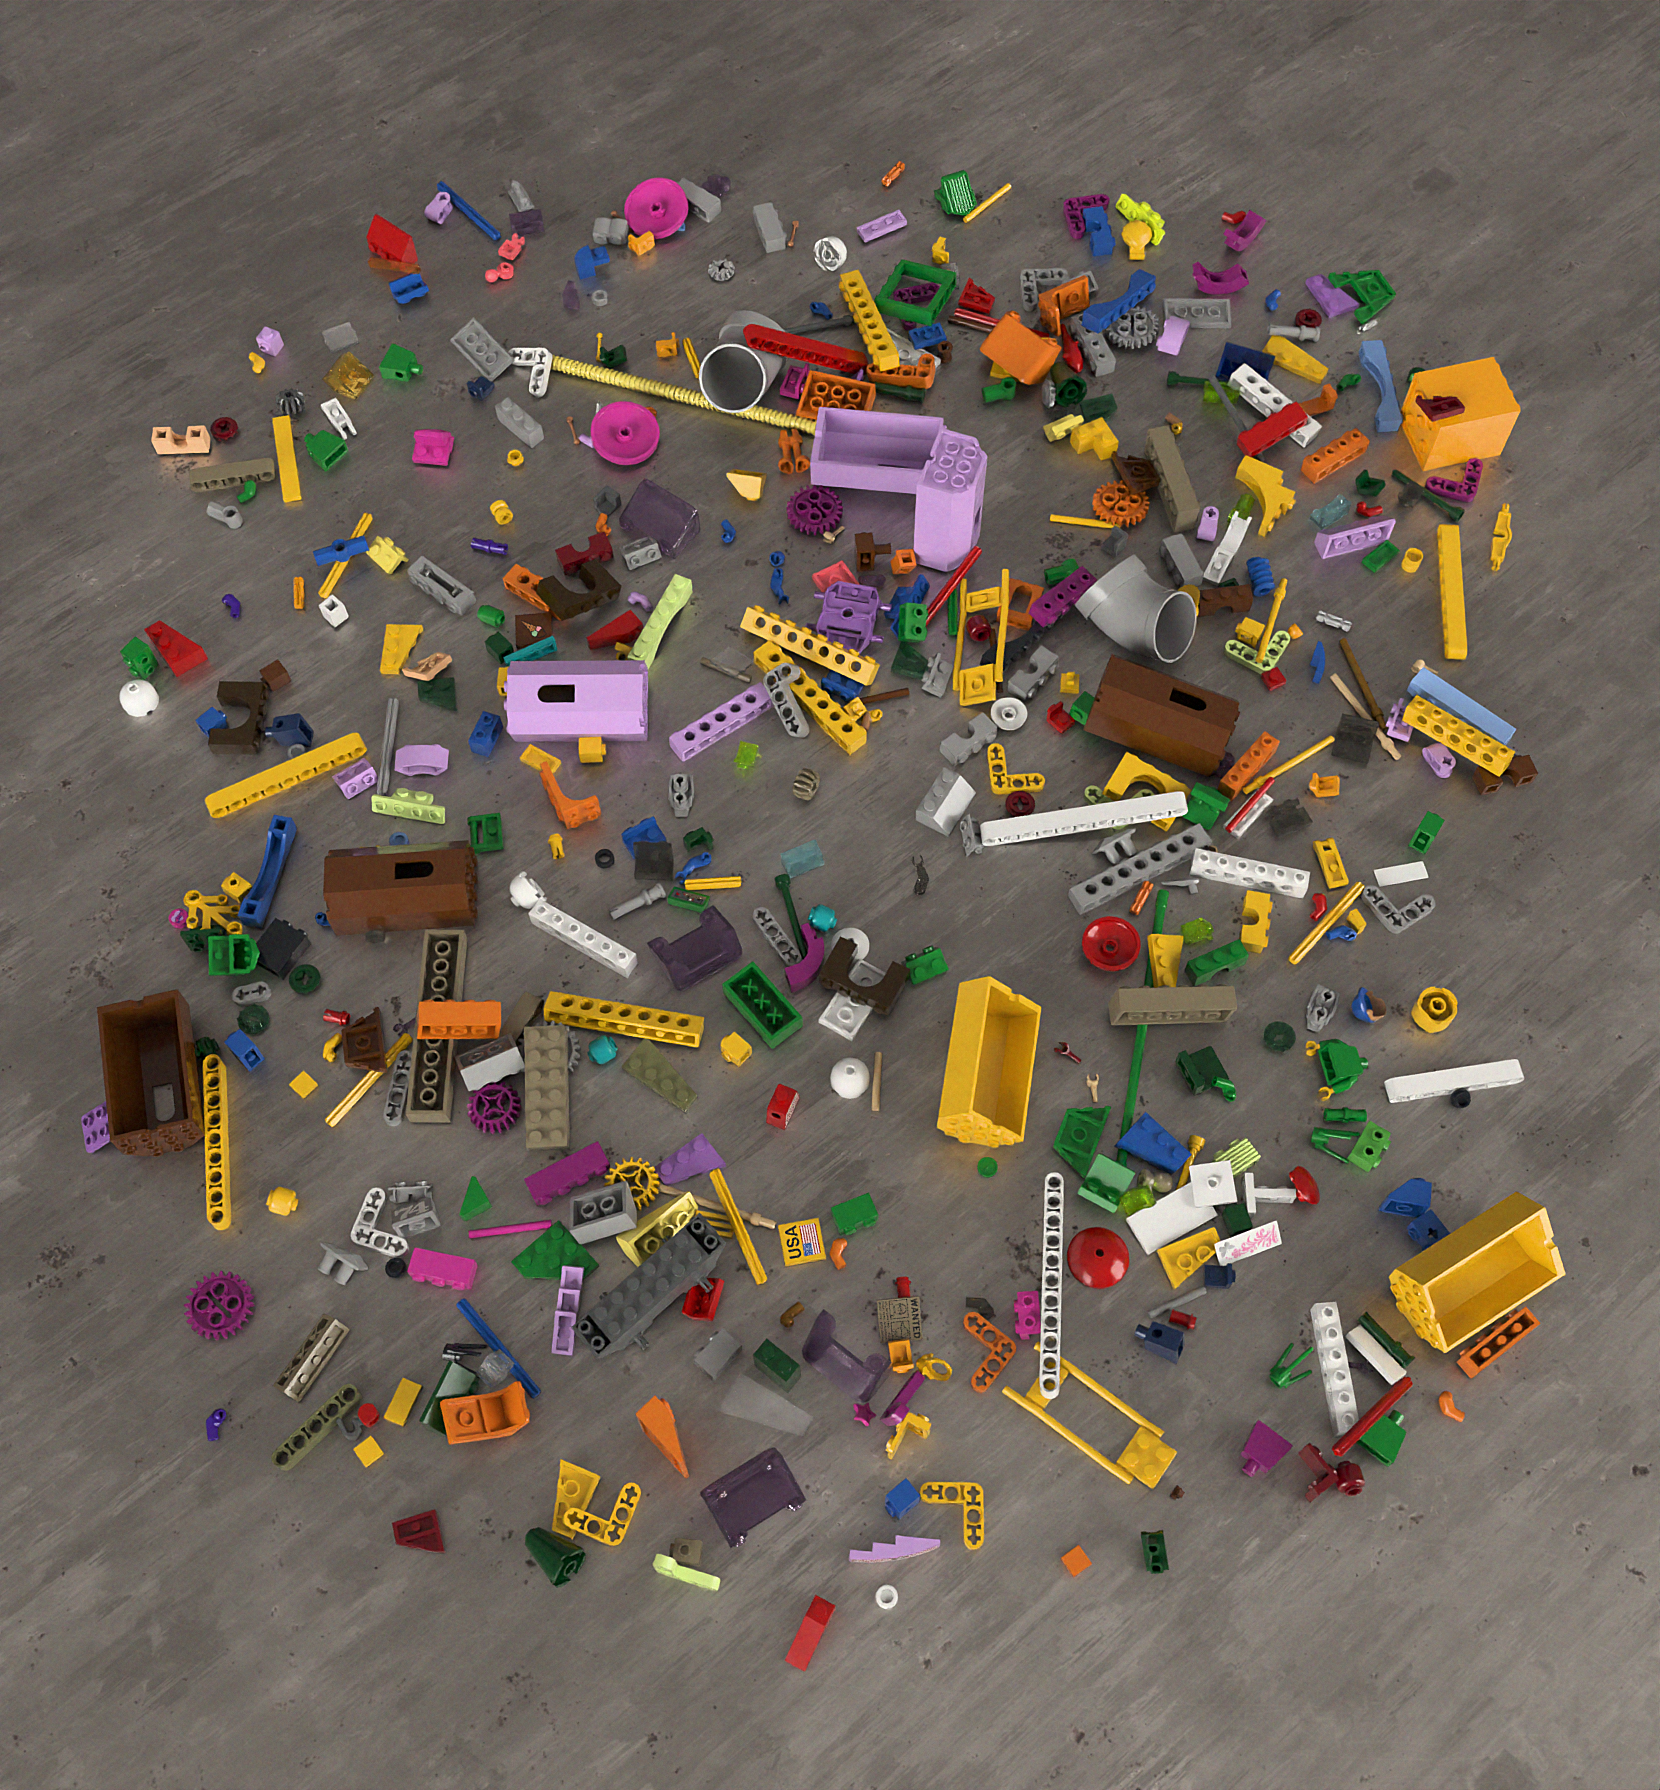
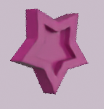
[853,1403,877,1427]

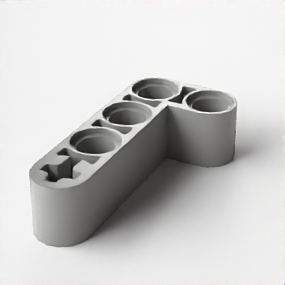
[763,663,810,738]

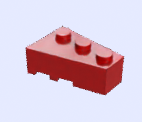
[144,620,208,677]

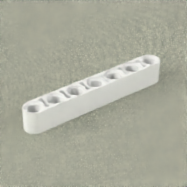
[1384,1059,1524,1103]

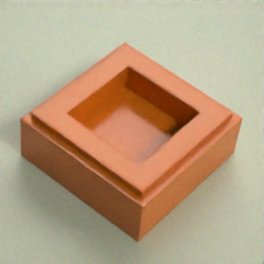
[1060,1545,1092,1578]

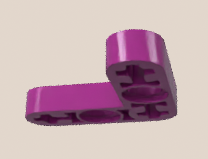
[1063,194,1110,239]
[893,283,940,331]
[1424,458,1483,503]
[880,1370,926,1427]

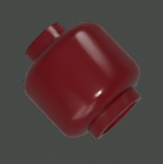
[966,615,992,642]
[1335,1461,1365,1496]

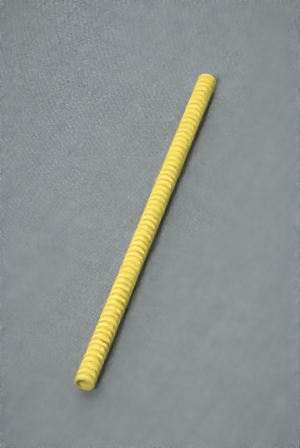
[550,355,817,436]

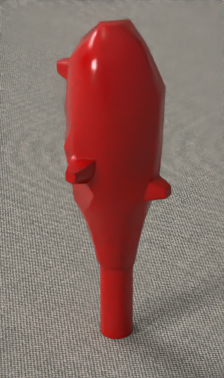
[1060,324,1083,373]

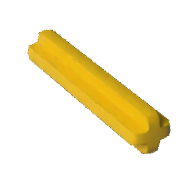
[682,337,701,379]
[685,876,741,890]

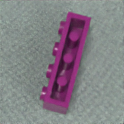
[1029,566,1097,628]
[524,1141,611,1206]

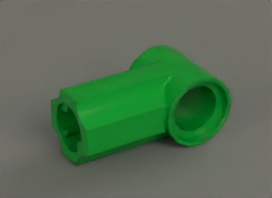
[982,377,1016,403]
[1044,559,1079,585]

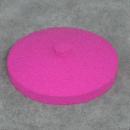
[624,178,688,239]
[591,401,660,465]

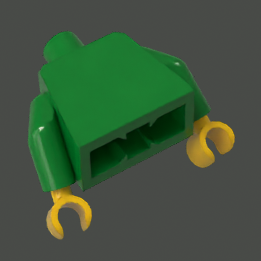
[1306,1038,1368,1101]

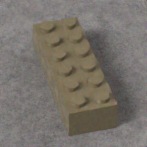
[1144,425,1201,533]
[1108,984,1238,1025]
[524,1025,570,1151]

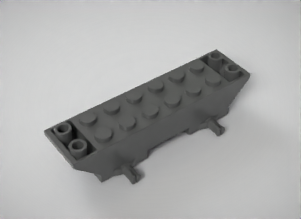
[571,1213,727,1359]

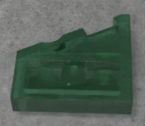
[1079,394,1118,423]
[891,641,929,680]
[418,677,457,711]

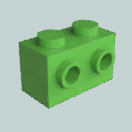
[1347,1121,1391,1172]

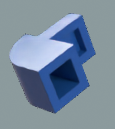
[574,245,610,279]

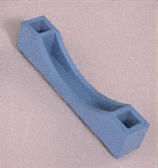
[1358,340,1403,432]

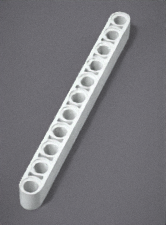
[980,792,1188,846]
[1039,1172,1064,1399]

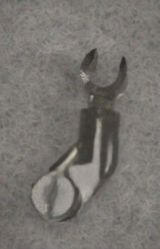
[912,855,929,895]

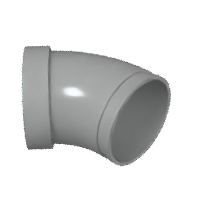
[699,310,789,413]
[1075,555,1197,663]

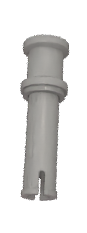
[1267,324,1320,342]
[608,882,666,920]

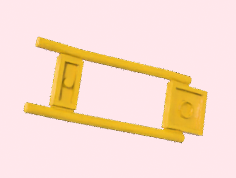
[953,569,1009,706]
[1002,1341,1177,1489]

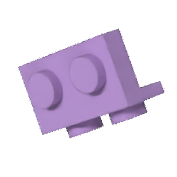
[1386,698,1414,742]

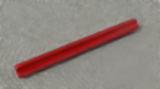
[954,308,1049,338]
[926,546,982,626]
[1332,1376,1413,1457]

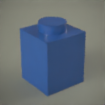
[195,706,229,737]

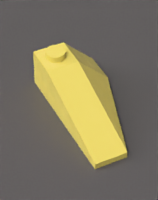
[616,1191,698,1267]

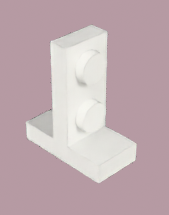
[1241,1173,1296,1219]

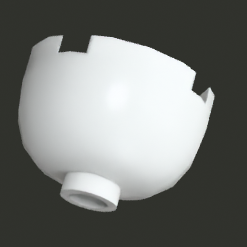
[814,236,847,271]
[119,679,159,717]
[510,871,547,909]
[830,1057,870,1099]

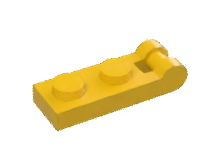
[1313,837,1349,889]

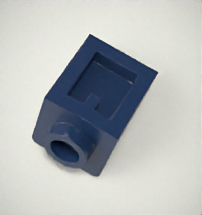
[467,376,495,401]
[1203,1263,1236,1289]

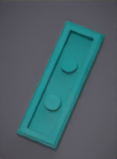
[503,636,558,667]

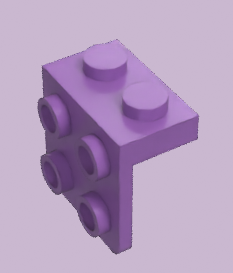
[81,1101,110,1153]

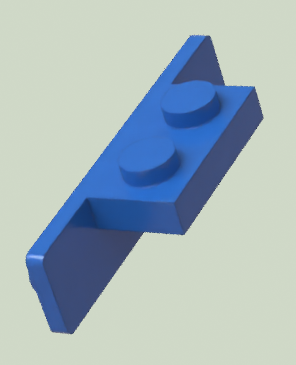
[883,574,930,639]

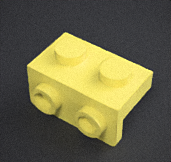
[1043,414,1084,442]
[365,536,409,575]

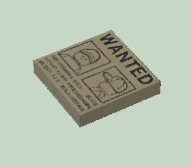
[876,1296,923,1343]

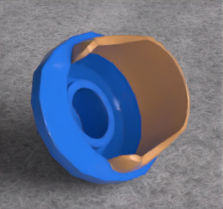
[1351,987,1386,1023]

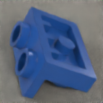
[908,323,947,350]
[821,670,863,702]
[621,816,667,859]

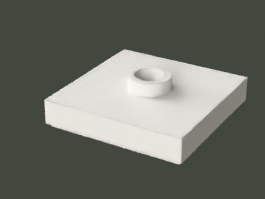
[1189,1160,1237,1208]

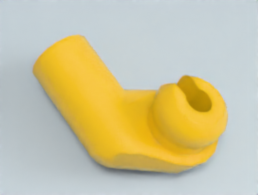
[249,352,265,373]
[323,1033,342,1062]

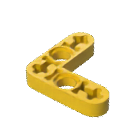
[987,743,1045,795]
[562,1482,641,1546]
[919,1482,984,1550]

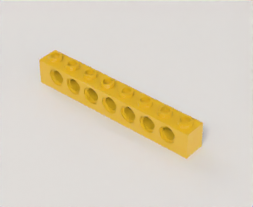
[838,269,900,372]
[740,605,880,686]
[753,640,867,755]
[544,991,704,1048]

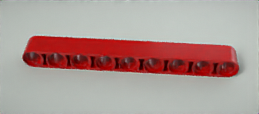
[743,324,869,375]

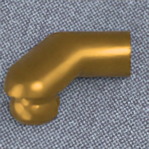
[780,1301,805,1328]

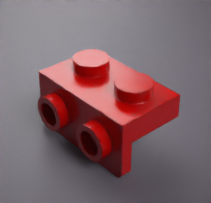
[682,1278,725,1321]

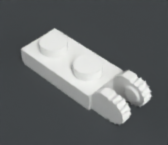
[321,398,357,440]

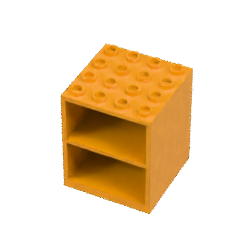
[1400,357,1520,471]

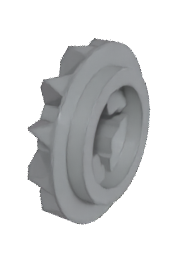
[708,258,735,281]
[1042,380,1056,408]

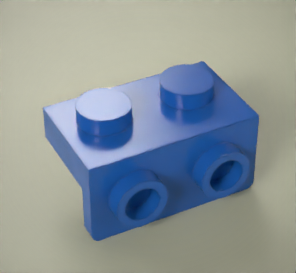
[388,271,429,304]

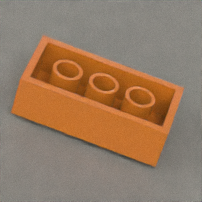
[417,999,501,1039]

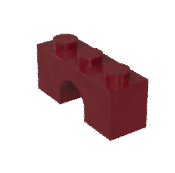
[555,531,614,576]

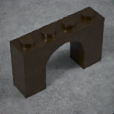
[536,559,621,621]
[208,681,269,755]
[819,936,910,1015]

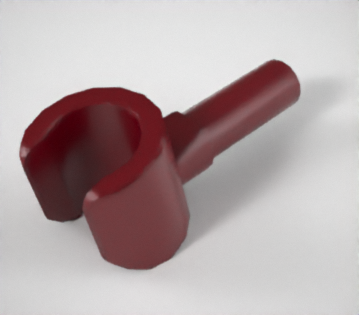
[1054,1042,1081,1064]

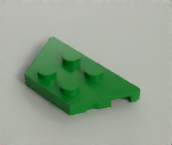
[1053,1106,1111,1178]

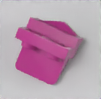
[412,429,454,466]

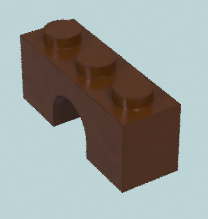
[1197,584,1253,617]
[1472,754,1538,795]

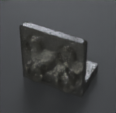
[1331,713,1379,764]
[633,841,674,881]

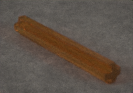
[368,257,421,274]

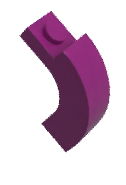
[1223,210,1267,251]
[1192,262,1249,295]
[784,923,825,993]

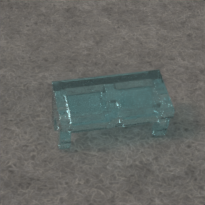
[1309,494,1352,530]
[781,840,824,879]

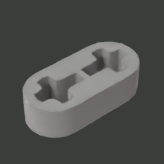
[232,982,271,1006]

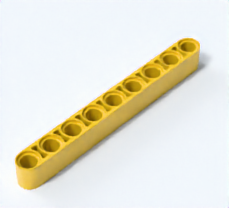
[1437,524,1467,660]
[205,733,367,818]
[203,1054,231,1230]

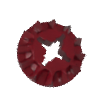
[1295,309,1322,328]
[210,417,238,441]
[1005,791,1035,818]

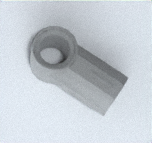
[206,501,243,529]

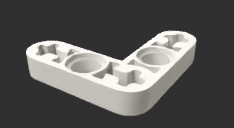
[508,348,552,397]
[350,1188,409,1258]

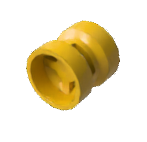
[490,500,513,525]
[1401,548,1423,573]

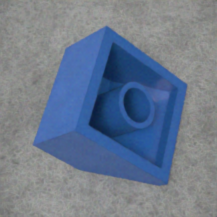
[1378,1178,1432,1218]

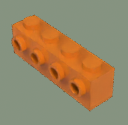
[1301,428,1370,484]
[1457,1306,1541,1379]

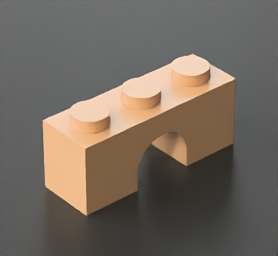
[151,426,211,454]

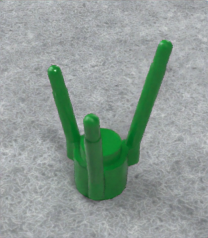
[1311,1127,1360,1163]
[1269,1343,1314,1389]

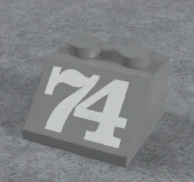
[391,1197,441,1239]

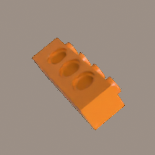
[503,564,562,621]
[1217,731,1280,801]

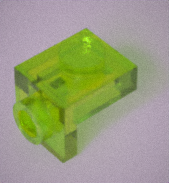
[733,741,759,769]
[1181,917,1214,945]
[1119,1185,1157,1216]

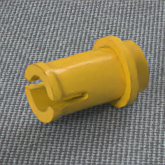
[548,834,564,859]

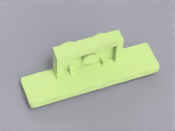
[372,788,445,824]

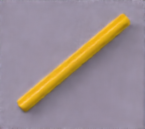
[318,512,373,599]
[1288,882,1365,965]
[325,1033,413,1127]
[709,1169,767,1285]

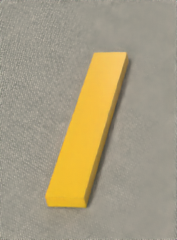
[272,415,302,502]

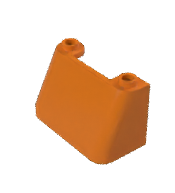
[980,310,1062,385]

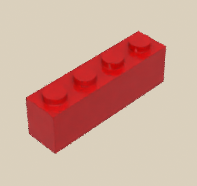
[1237,401,1308,457]

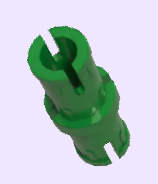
[1323,1107,1367,1123]

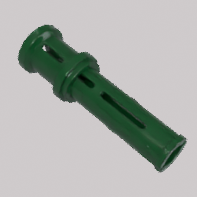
[875,382,926,403]
[1357,1312,1415,1369]

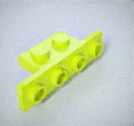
[1115,193,1165,245]

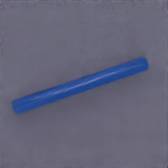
[436,181,501,241]
[456,1298,541,1399]

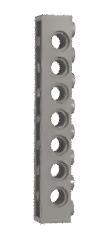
[1068,823,1212,915]

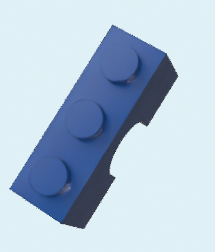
[1082,206,1115,257]

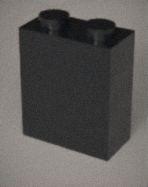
[256,918,311,980]

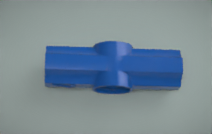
[313,535,369,566]

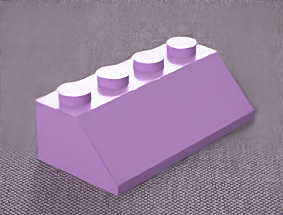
[1314,515,1396,559]

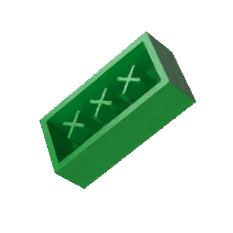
[722,961,803,1049]

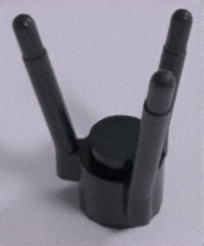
[442,1343,488,1382]

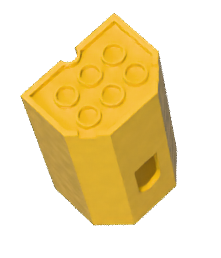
[937,976,1041,1148]
[1389,1191,1565,1353]

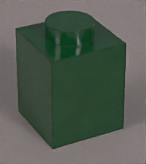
[484,631,514,665]
[1221,1202,1253,1238]

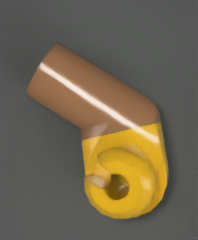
[1165,413,1183,435]
[861,709,882,732]

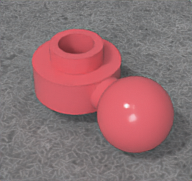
[485,263,514,282]

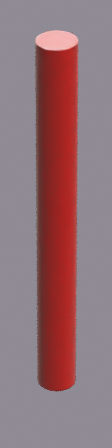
[1225,777,1275,833]

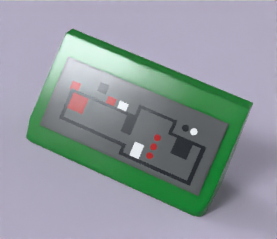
[667,886,710,914]

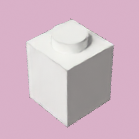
[319,594,349,627]

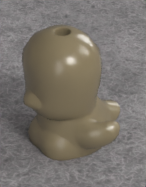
[1137,1168,1173,1195]

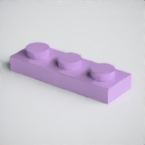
[857,210,907,243]

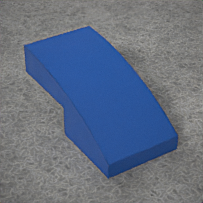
[1310,641,1325,684]

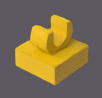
[614,642,633,661]
[1060,671,1080,694]
[842,697,868,721]

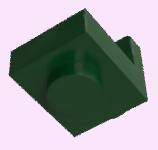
[600,344,627,369]
[1355,469,1386,497]
[683,827,714,852]

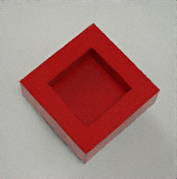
[1260,667,1287,691]

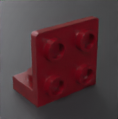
[1298,1443,1339,1502]

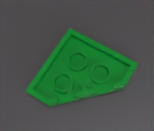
[511,1220,600,1280]

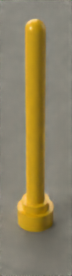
[1175,1135,1205,1191]

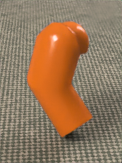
[595,513,611,536]
[830,1238,847,1270]
[1439,1391,1465,1422]

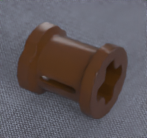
[937,341,953,364]

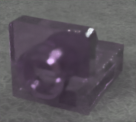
[562,280,580,310]

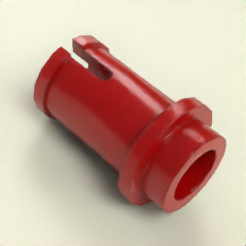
[323,1009,351,1026]
[895,1277,911,1298]
[1169,1309,1197,1330]

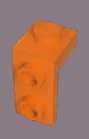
[1298,383,1338,416]

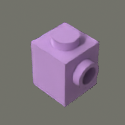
[256,327,284,357]

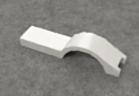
[1203,511,1252,586]

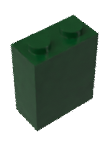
[753,1338,801,1393]

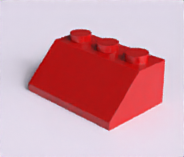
[366,214,418,271]

